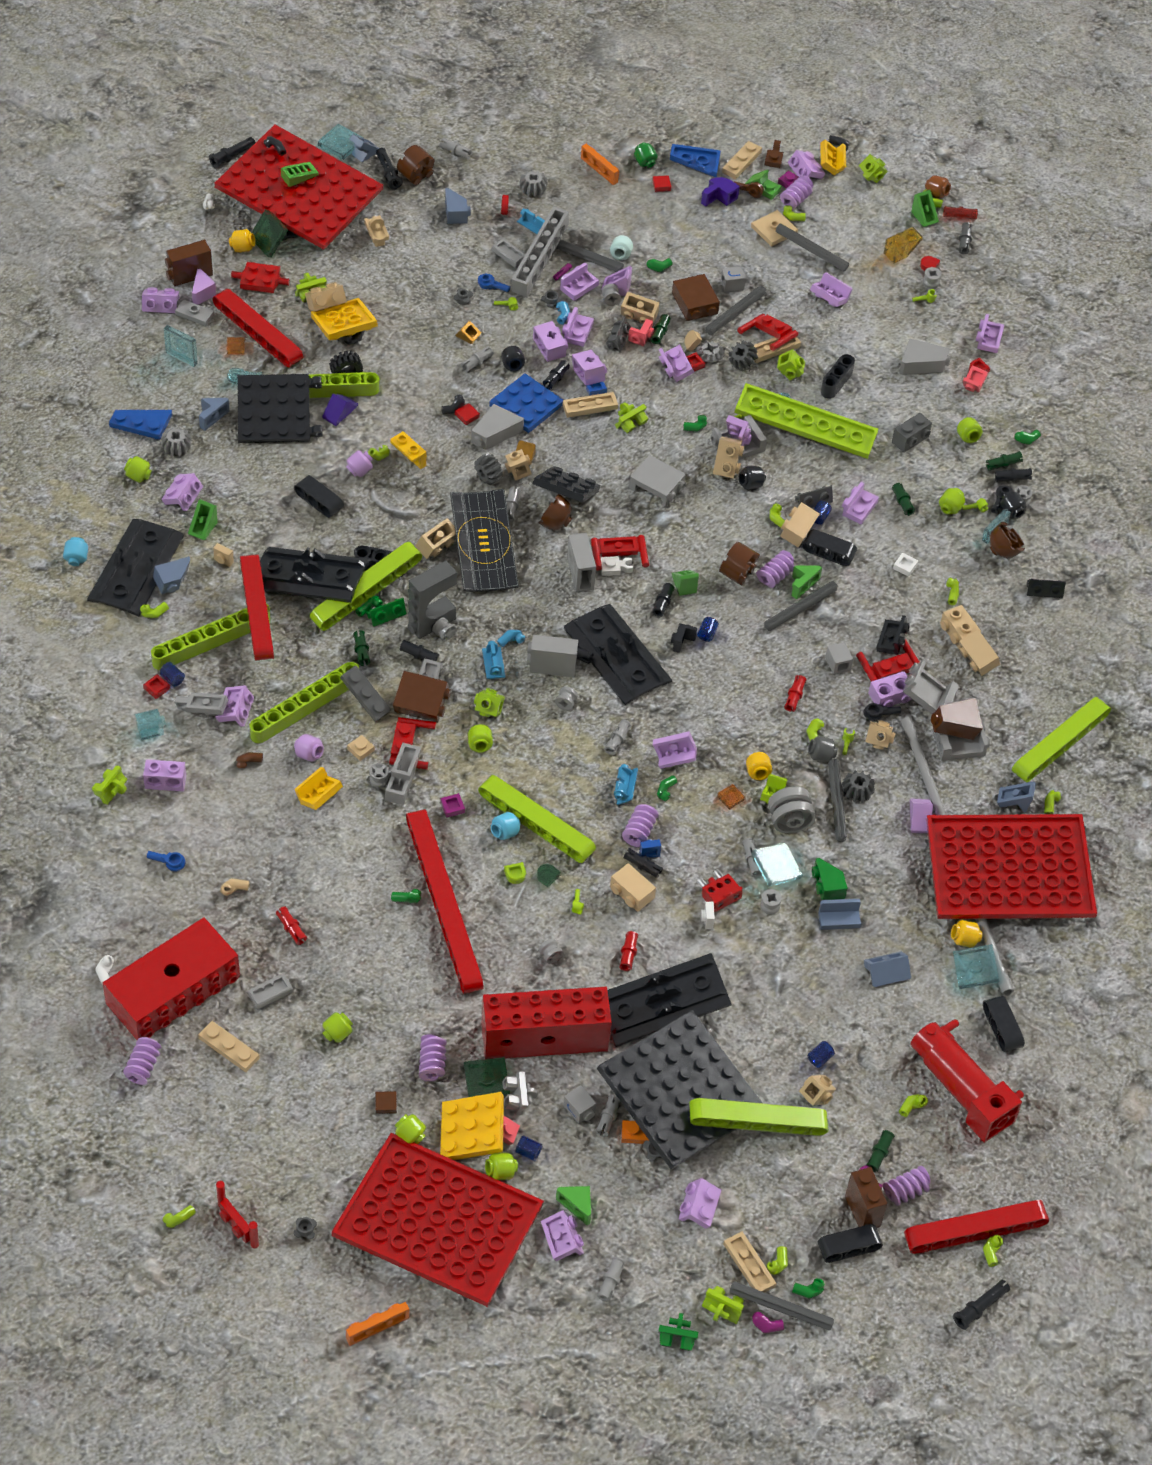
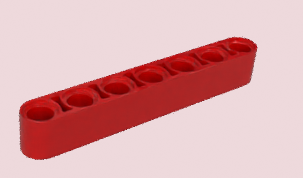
[212,288,304,368]
[240,554,274,661]
[904,1200,1049,1254]

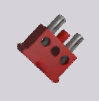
[697,869,743,912]

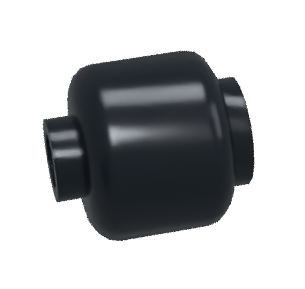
[501,345,525,372]
[738,466,766,490]
[1000,492,1027,519]

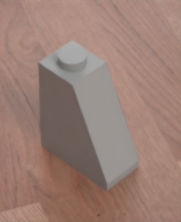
[899,338,951,375]
[471,404,524,450]

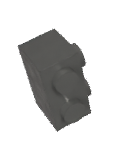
[892,413,932,453]

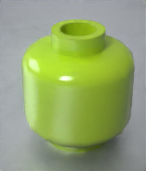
[957,417,983,443]
[124,456,152,483]
[939,488,966,514]
[467,724,493,753]
[322,1012,353,1043]
[395,1114,426,1144]
[485,1152,518,1181]

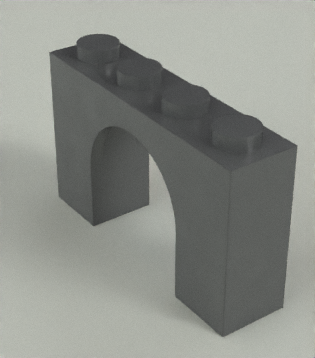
[408,560,457,639]

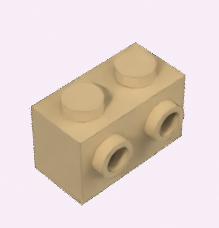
[305,282,347,311]
[621,291,659,326]
[713,436,745,478]
[780,502,820,547]
[415,518,456,559]
[940,605,981,649]
[959,630,1000,676]
[610,863,656,912]

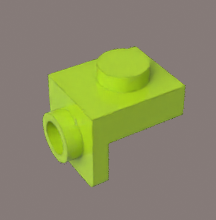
[760,774,788,804]

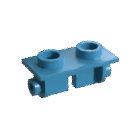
[517,209,545,234]
[482,641,505,679]
[614,764,638,805]

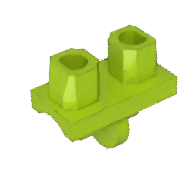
[295,272,327,303]
[615,402,648,433]
[92,765,127,805]
[702,1286,744,1324]

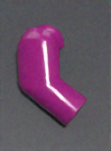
[752,1312,784,1333]

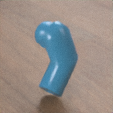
[556,301,571,325]
[497,630,525,647]

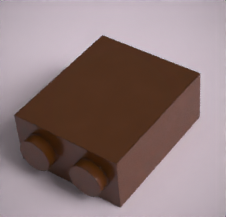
[165,239,213,287]
[672,274,720,321]
[393,671,451,723]
[845,1167,888,1228]

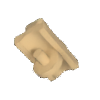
[364,215,389,247]

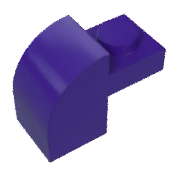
[701,177,740,207]

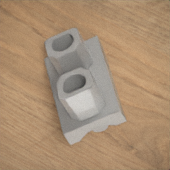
[503,1071,538,1115]

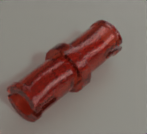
[943,206,978,220]

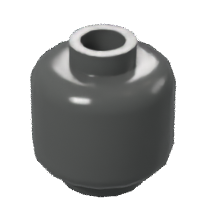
[808,736,838,763]

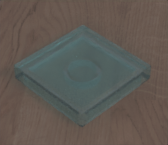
[318,124,364,160]
[163,325,198,367]
[751,843,803,887]
[953,944,999,989]

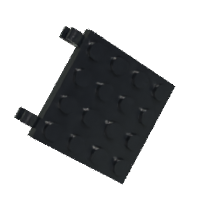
[237,374,323,443]

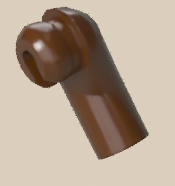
[236,752,263,768]

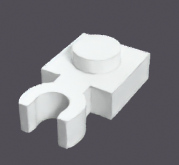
[601,556,633,576]

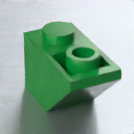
[812,858,848,900]

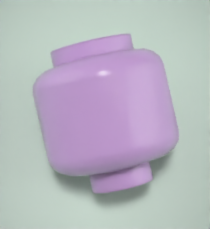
[346,450,373,477]
[294,734,324,762]

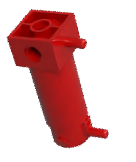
[911,1019,1024,1143]

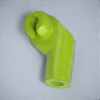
[806,718,824,741]

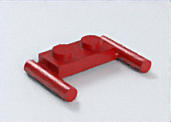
[737,313,798,351]
[590,535,649,571]
[856,639,919,682]
[389,717,436,770]
[216,1181,259,1249]

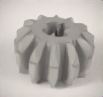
[519,170,547,197]
[161,427,192,457]

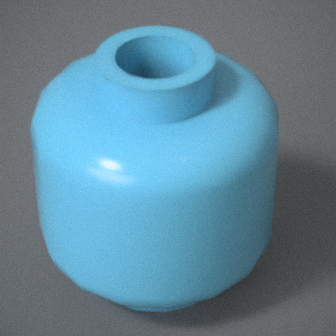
[63,537,89,566]
[491,812,520,840]

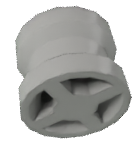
[923,267,941,289]
[601,284,621,306]
[1014,485,1032,506]
[432,617,456,641]
[555,686,578,710]
[369,763,389,788]
[760,889,782,915]
[538,939,564,964]

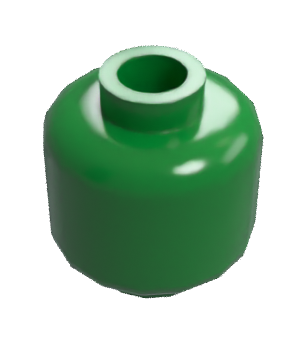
[634,142,658,168]

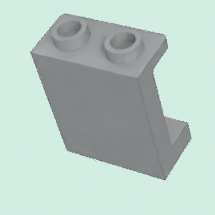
[711,415,767,460]
[629,455,686,507]
[903,659,959,714]
[932,721,990,761]

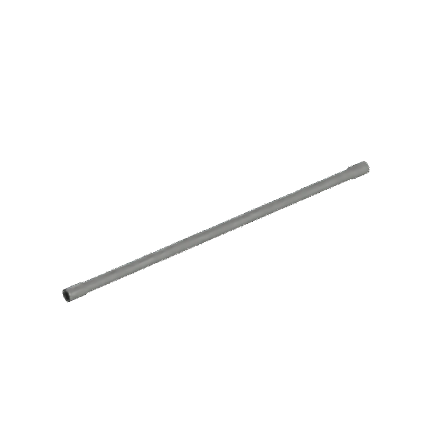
[901,717,1014,996]

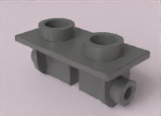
[606,316,631,353]
[795,485,833,508]

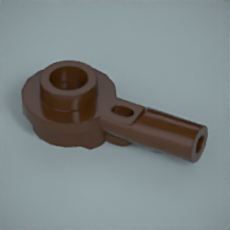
[734,181,764,198]

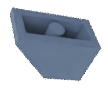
[445,188,471,224]
[153,556,190,594]

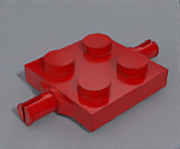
[231,262,290,293]

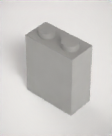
[567,533,596,592]
[527,635,578,677]

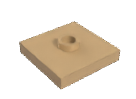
[751,210,798,247]

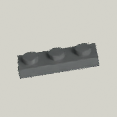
[340,665,391,722]

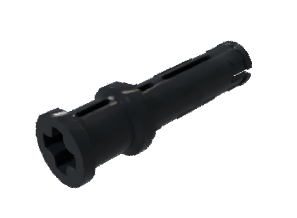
[209,137,256,168]
[376,147,403,189]
[953,1279,1010,1330]

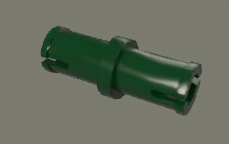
[650,314,671,344]
[986,451,1023,471]
[892,483,915,516]
[353,630,370,666]
[866,1130,895,1172]

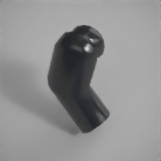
[829,135,850,151]

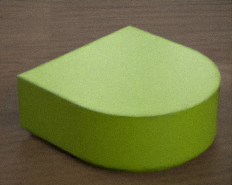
[504,862,526,884]

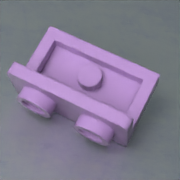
[788,150,825,179]
[560,263,599,301]
[810,272,853,307]
[142,287,179,313]
[976,314,1004,353]
[161,473,203,511]
[653,731,697,769]
[679,1178,721,1229]

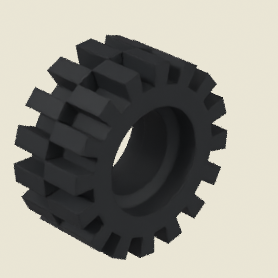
[329,351,363,374]

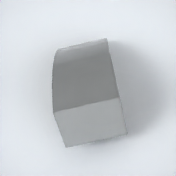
[385,743,421,805]

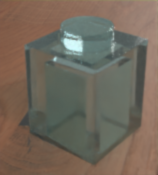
[135,709,166,740]

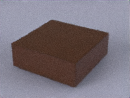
[375,1091,397,1114]

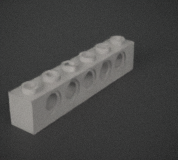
[511,206,569,297]

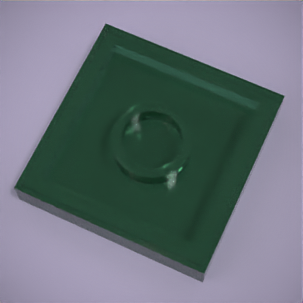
[251,209,288,258]
[463,1057,510,1098]

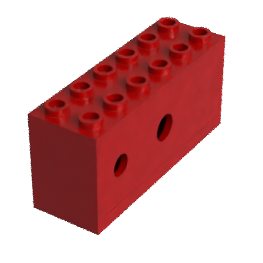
[102,917,240,1040]
[481,986,612,1060]

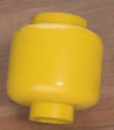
[229,229,255,253]
[746,752,772,780]
[951,920,982,948]

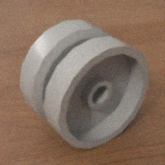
[768,786,816,834]

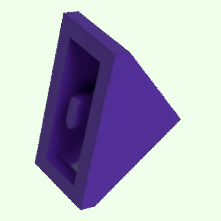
[322,394,358,426]

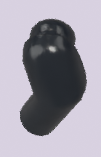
[263,136,287,156]
[343,330,365,345]
[441,394,465,415]

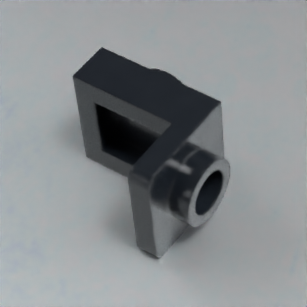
[670,623,697,653]

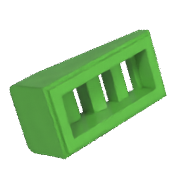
[281,162,319,187]

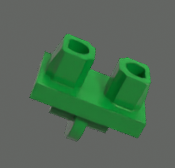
[658,1313,699,1351]

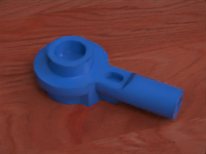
[478,273,511,292]
[147,851,186,872]

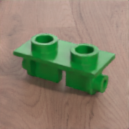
[366,598,407,627]

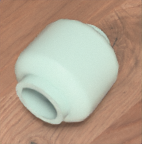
[610,235,633,261]

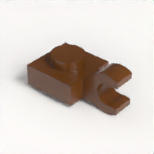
[764,140,784,168]

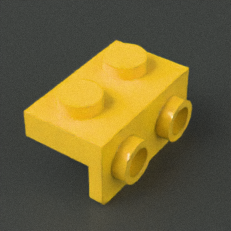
[820,139,846,175]
[390,431,427,469]
[295,767,343,810]

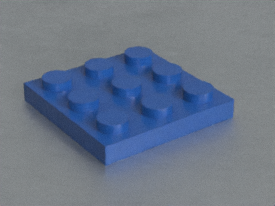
[489,373,563,433]

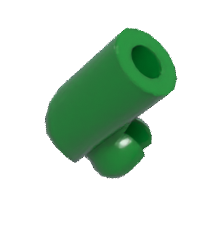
[647,258,673,272]
[683,415,707,432]
[1014,429,1041,445]
[355,596,383,617]
[657,775,677,801]
[391,889,421,903]
[792,1278,824,1299]

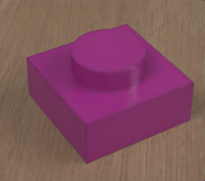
[778,170,799,189]
[440,793,465,818]

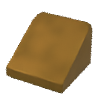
[455,320,481,344]
[516,440,536,462]

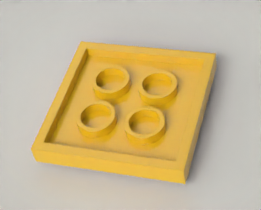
[311,298,378,341]
[440,1092,504,1160]

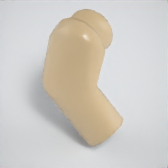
[220,879,250,896]

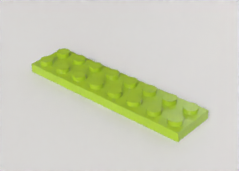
[734,383,879,459]

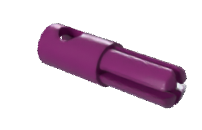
[553,263,572,281]

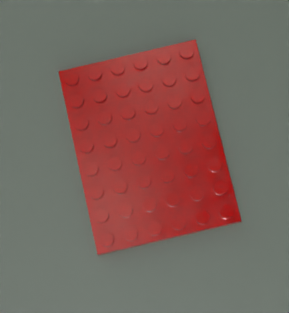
[214,124,383,250]
[926,814,1097,919]
[331,1133,544,1307]

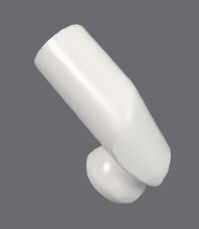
[203,194,215,211]
[95,955,114,985]

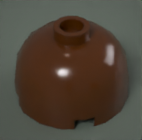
[538,494,572,530]
[990,522,1025,559]

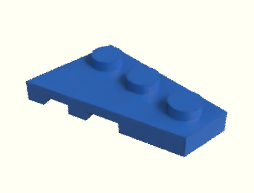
[670,144,721,177]
[109,410,173,440]

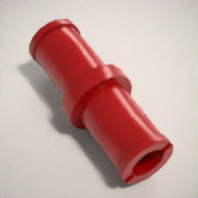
[784,675,807,712]
[276,906,307,945]
[619,931,638,971]

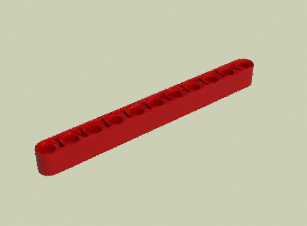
[406,809,484,994]

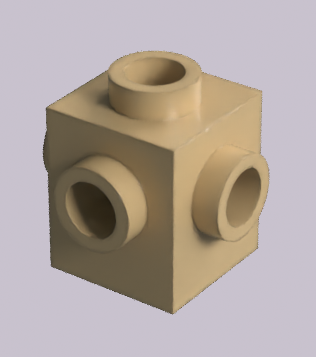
[505,449,532,481]
[865,721,895,749]
[799,1075,836,1106]

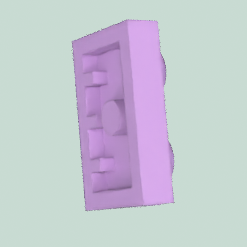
[562,307,594,347]
[659,344,695,382]
[726,415,752,449]
[842,482,879,524]
[215,685,254,727]
[541,1210,584,1261]

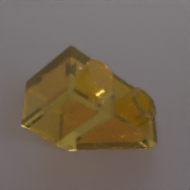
[884,227,923,264]

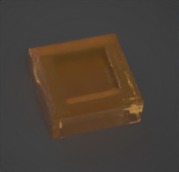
[227,337,245,354]
[717,784,745,810]

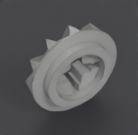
[696,340,724,363]

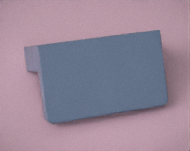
[818,899,861,930]
[864,951,911,987]

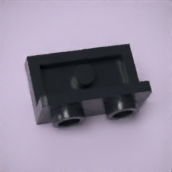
[876,615,910,655]

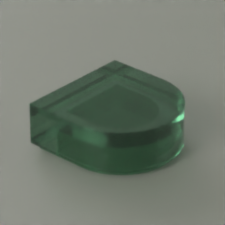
[537,864,561,888]

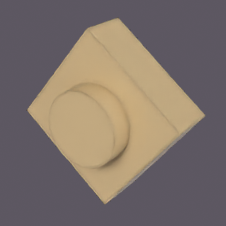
[213,543,234,567]
[347,735,375,761]

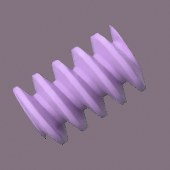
[780,175,813,210]
[756,550,794,588]
[622,804,659,847]
[419,1034,447,1081]
[123,1037,162,1085]
[883,1166,930,1206]

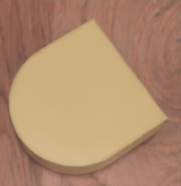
[684,330,702,352]

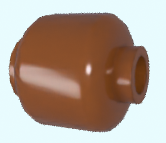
[925,175,951,199]

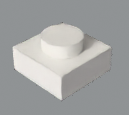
[893,553,918,577]
[701,902,715,929]

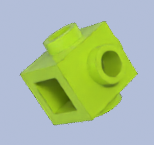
[858,154,888,183]
[777,349,805,380]
[474,688,505,717]

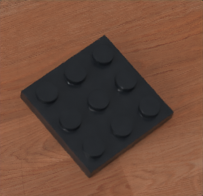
[533,466,600,503]

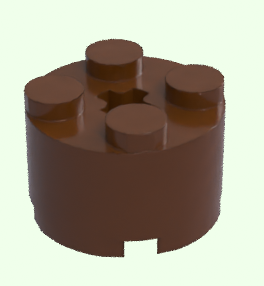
[397,145,435,186]
[719,542,760,586]

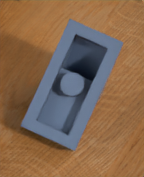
[349,134,379,162]
[199,398,230,431]
[997,781,1036,813]

